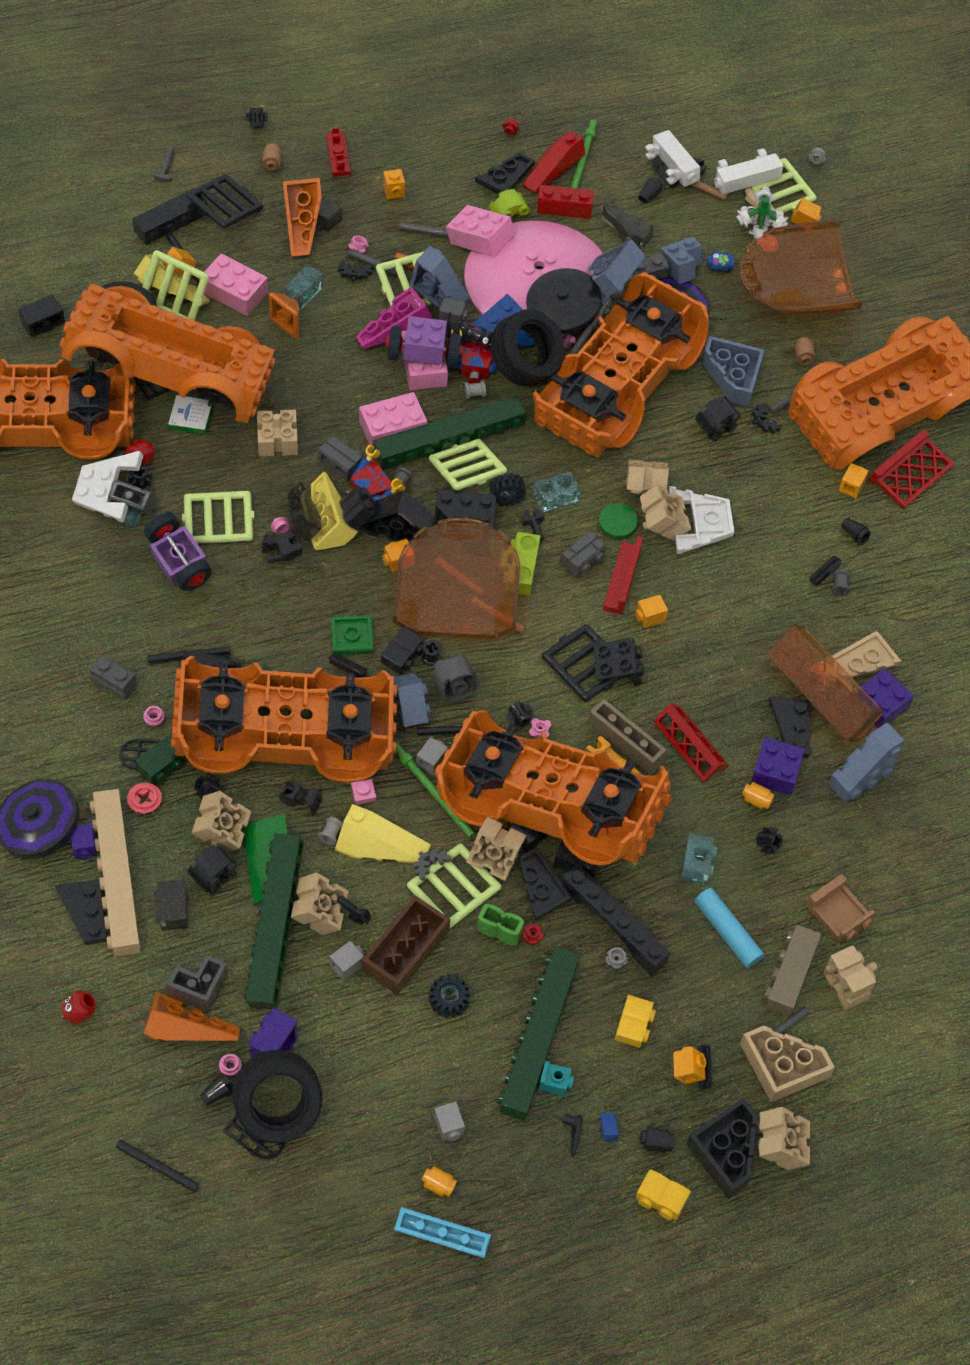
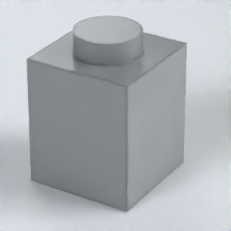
[416,737,448,776]
[329,941,365,981]
[434,1102,465,1141]

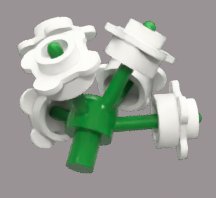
[736,187,788,240]

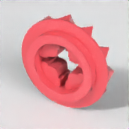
[127,783,162,815]

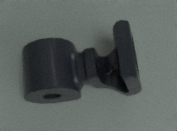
[279,781,322,816]

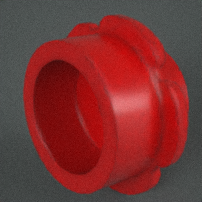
[502,119,519,135]
[522,924,544,945]

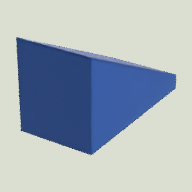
[600,1113,619,1141]

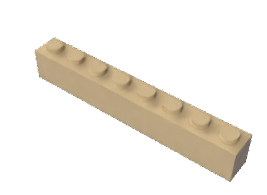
[90,789,141,957]

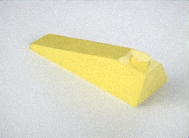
[134,254,210,305]
[310,472,358,550]
[335,804,431,863]

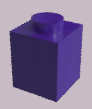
[71,823,96,860]

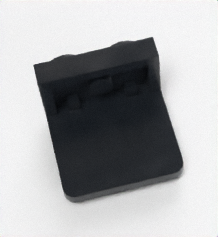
[594,637,644,686]

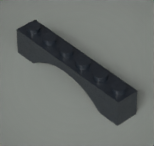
[562,864,670,977]

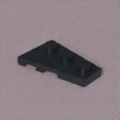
[475,152,535,194]
[769,696,811,758]
[518,847,572,921]
[55,879,107,945]

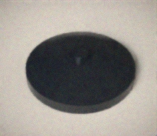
[526,268,602,334]

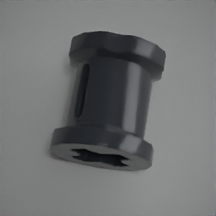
[422,640,441,666]

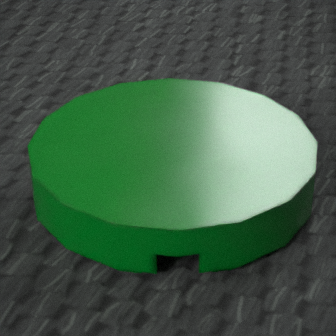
[598,504,638,539]

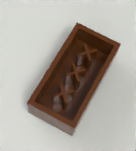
[362,895,451,995]

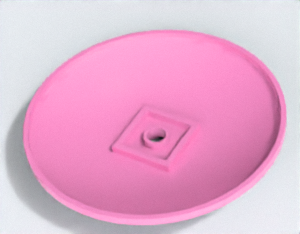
[464,221,610,315]

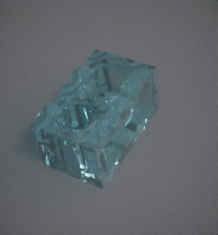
[533,472,580,512]

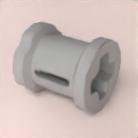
[464,380,486,399]
[318,817,343,846]

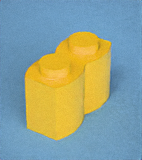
[615,995,656,1048]
[636,1169,691,1220]

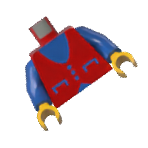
[450,329,497,384]
[345,445,405,502]

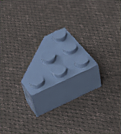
[588,239,645,296]
[409,245,469,310]
[702,336,765,407]
[829,722,904,802]

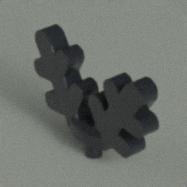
[338,261,372,282]
[752,404,782,433]

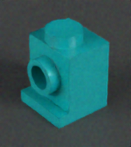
[539,1061,574,1096]

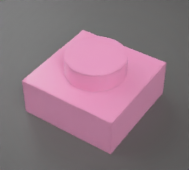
[351,779,376,805]

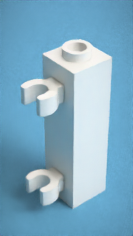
[645,130,700,187]
[714,148,783,195]

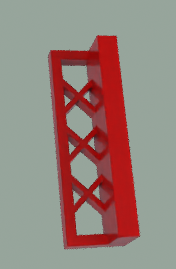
[603,536,643,615]
[653,704,729,782]

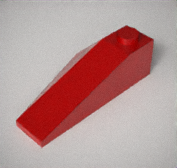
[522,131,585,194]

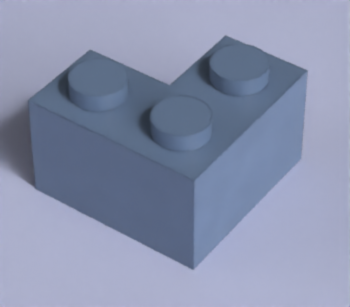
[661,237,703,284]
[394,673,431,727]

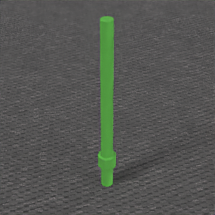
[570,119,597,189]
[395,742,476,838]

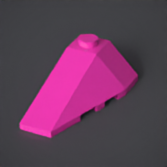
[356,287,433,349]

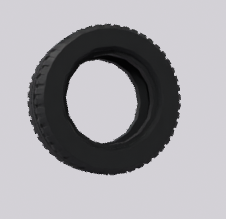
[491,309,565,386]
[232,1049,323,1144]

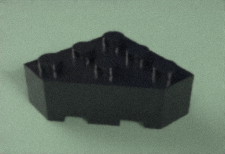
[435,489,497,557]
[360,490,444,548]
[686,1098,758,1199]

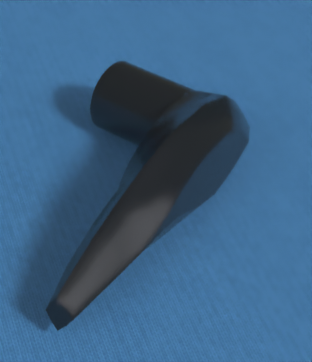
[563,1114,583,1157]

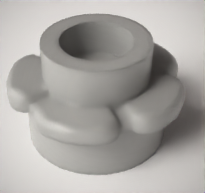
[808,148,826,165]
[606,947,628,969]

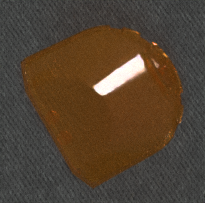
[740,219,862,314]
[392,518,520,639]

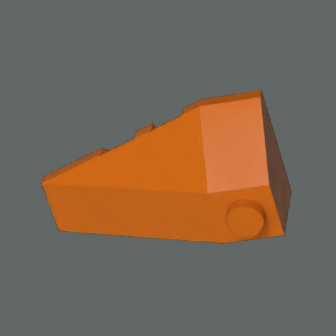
[283,178,322,257]
[144,992,240,1041]

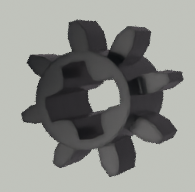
[246,108,268,127]
[128,466,153,490]
[507,701,533,727]
[194,773,221,799]
[756,827,783,853]

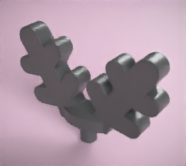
[413,848,451,881]

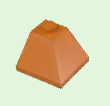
[269,292,299,340]

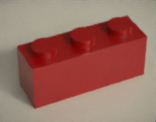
[537,185,594,219]

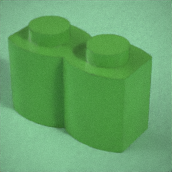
[477,904,524,946]

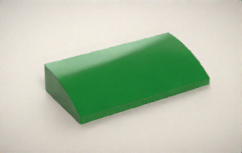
[243,815,297,905]

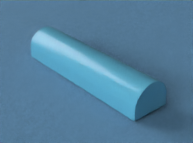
[695,888,765,969]
[394,1207,491,1258]

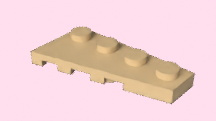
[811,631,901,686]

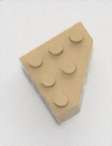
[740,1026,835,1102]

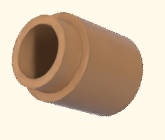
[262,143,281,171]
[795,337,816,366]

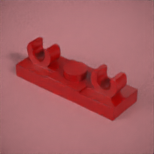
[326,127,350,177]

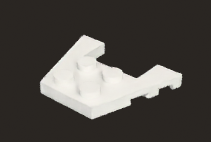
[72,451,143,522]
[668,486,734,554]

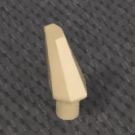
[745,188,758,208]

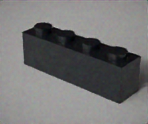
[132,188,207,245]

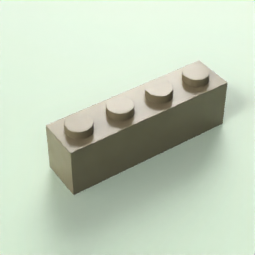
[588,699,667,775]
[764,925,821,1017]

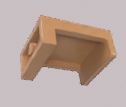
[806,874,876,944]

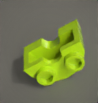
[489,189,531,218]

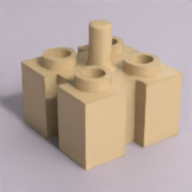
[257,410,298,457]
[626,459,669,495]
[640,485,691,541]
[192,791,251,852]
[466,817,526,881]
[291,873,348,935]
[823,945,878,1010]
[757,1107,810,1170]

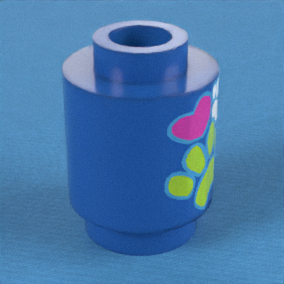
[707,252,734,272]

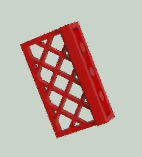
[868,429,954,509]

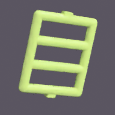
[749,158,817,213]
[142,250,209,321]
[376,252,432,306]
[429,439,507,490]
[182,491,254,544]
[407,844,502,928]

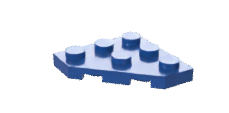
[472,293,536,348]

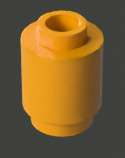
[742,782,775,810]
[421,1166,457,1197]

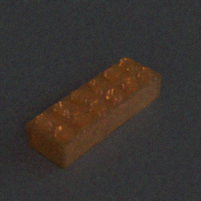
[767,625,884,742]

